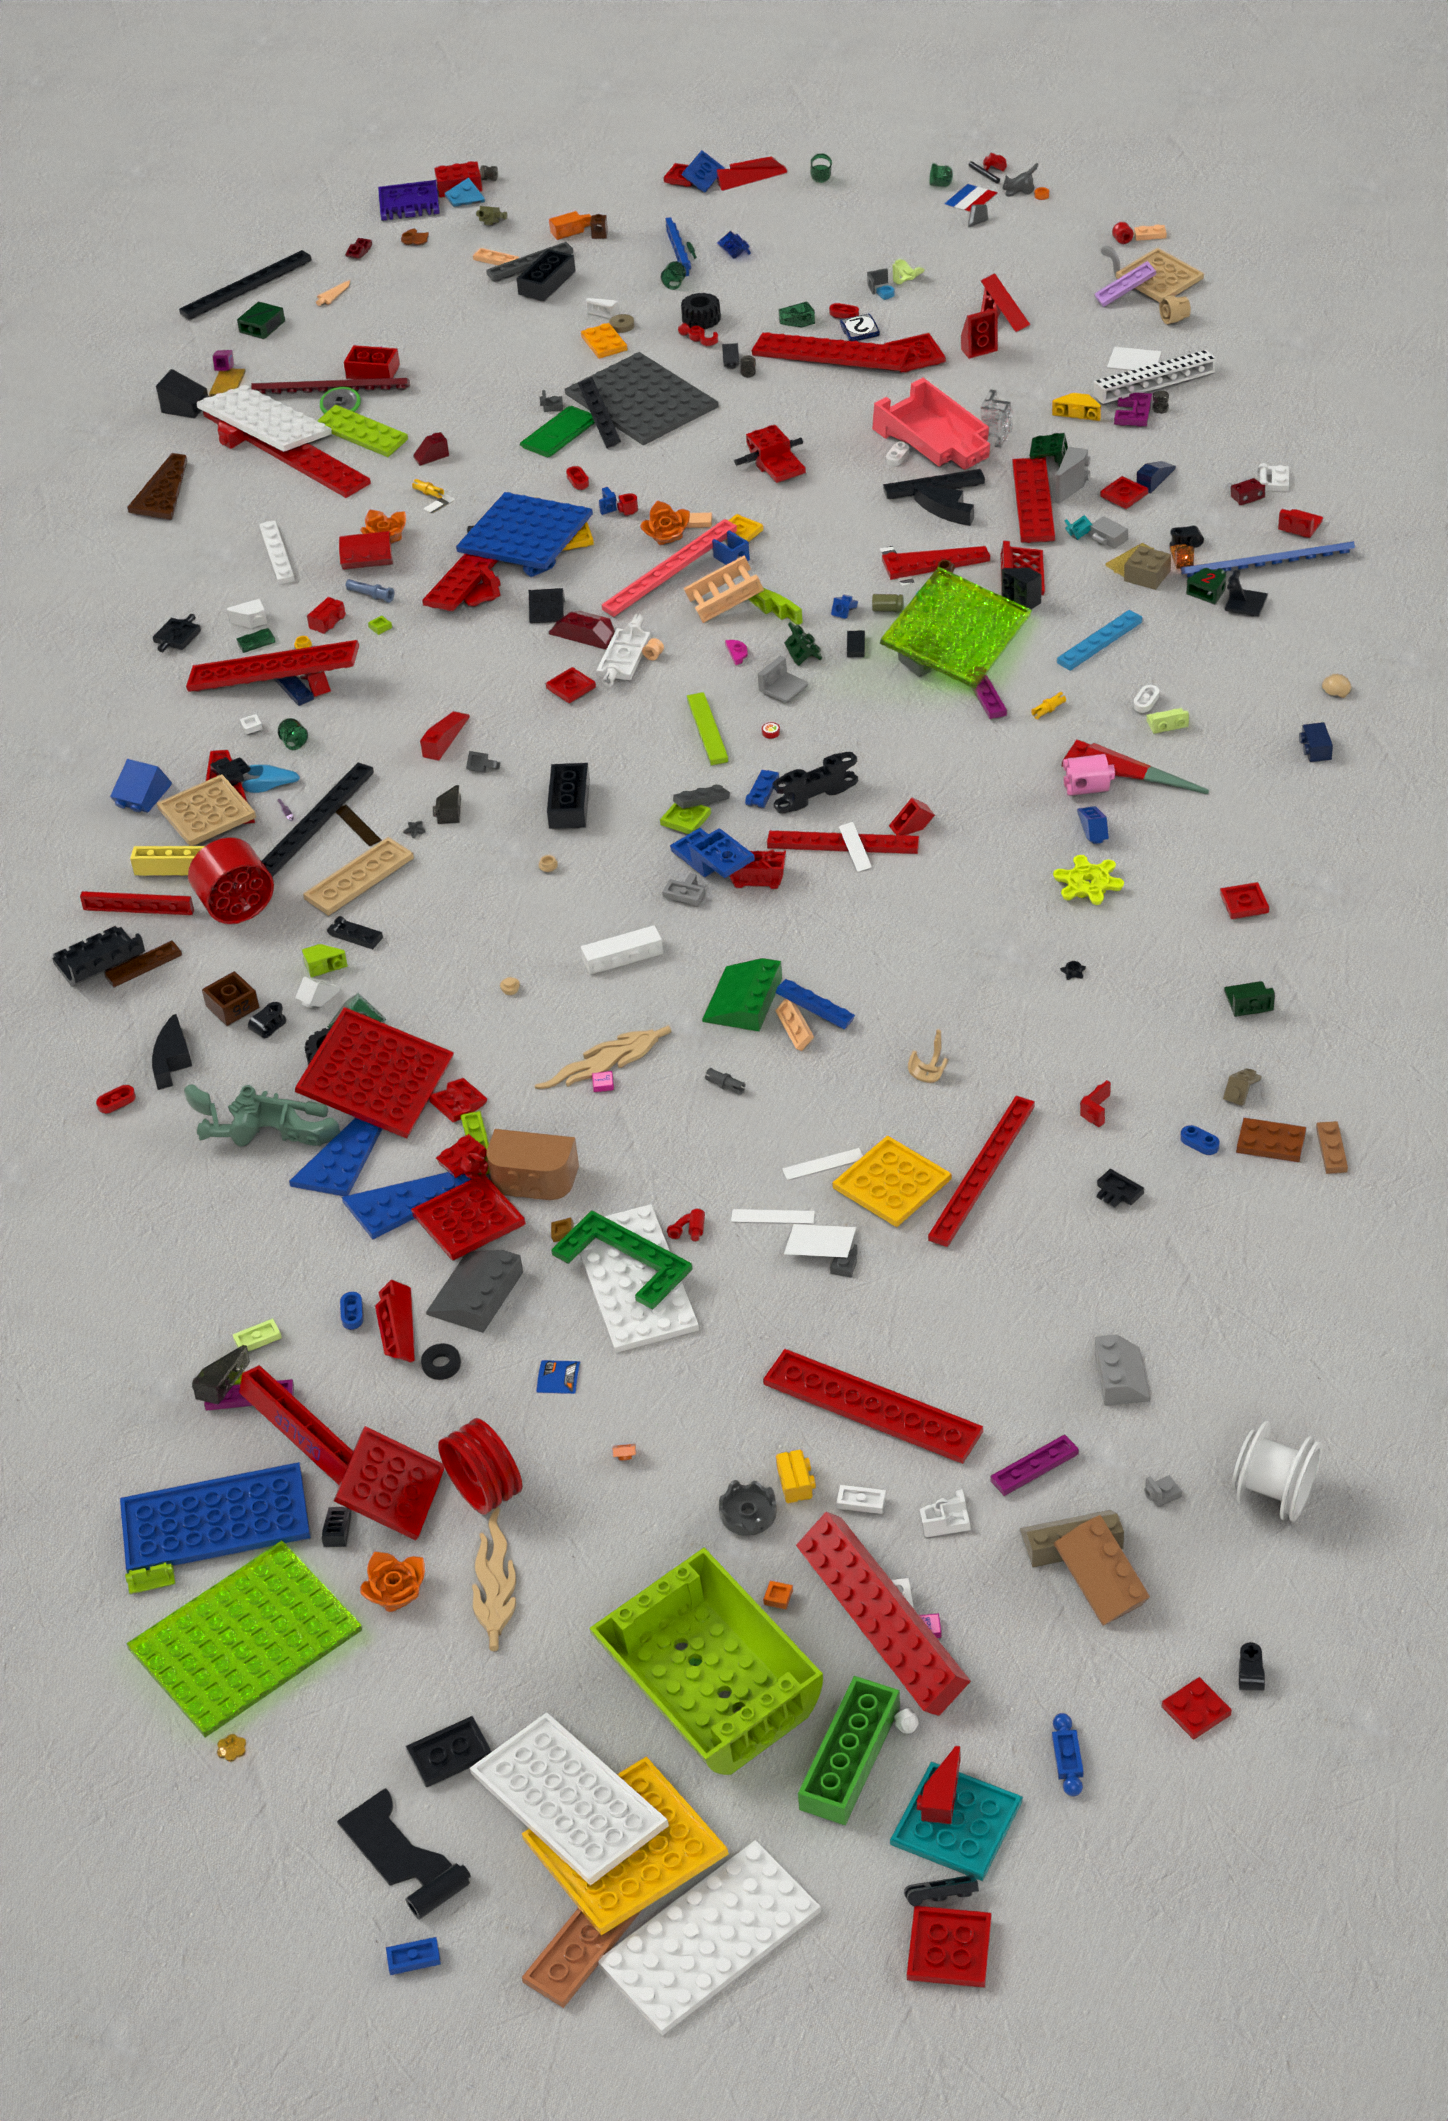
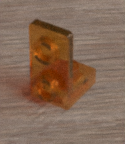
[1170,544,1194,569]

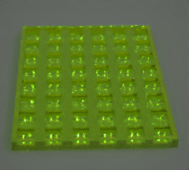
[126,1541,362,1738]

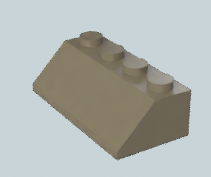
[1020,1510,1124,1568]

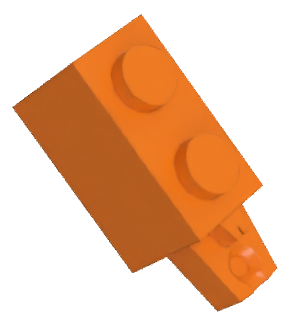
[549,211,592,240]

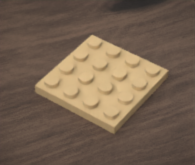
[1115,248,1204,303]
[157,774,256,846]

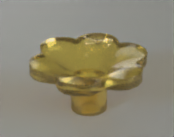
[217,1734,246,1762]

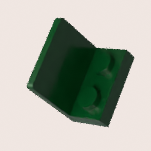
[1029,432,1068,468]
[1224,981,1275,1017]

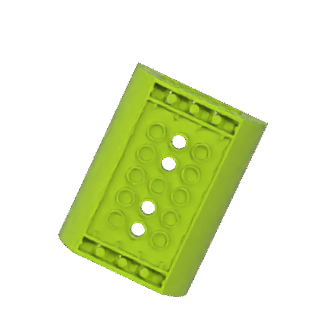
[589,1547,823,1775]

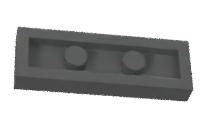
[673,784,730,809]

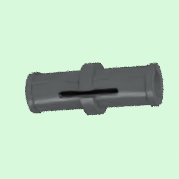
[705,1068,746,1095]

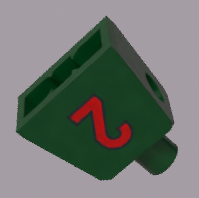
[1186,568,1227,605]

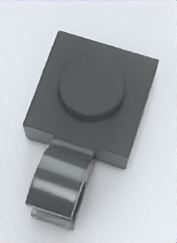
[466,751,501,772]

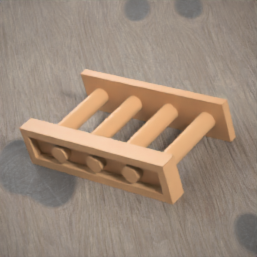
[684,555,764,623]

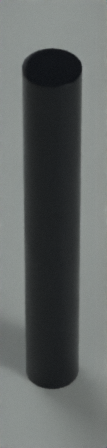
[969,161,1000,184]

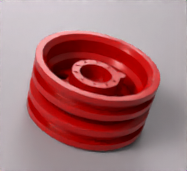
[438,1418,523,1515]

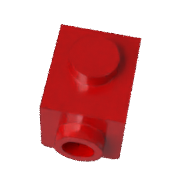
[983,152,1007,172]

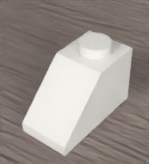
[227,599,268,628]
[295,976,341,1008]

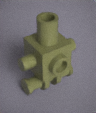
[476,206,508,225]

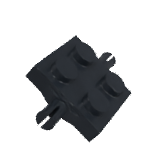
[153,613,201,653]

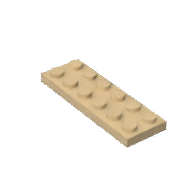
[303,837,414,916]

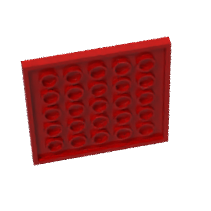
[295,1007,454,1139]

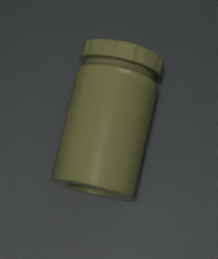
[872,594,904,612]

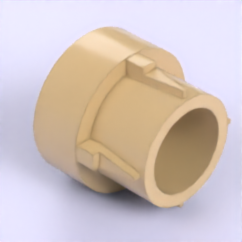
[1159,295,1191,324]

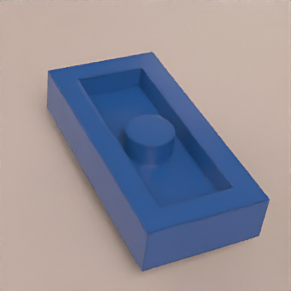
[386,1937,441,1975]

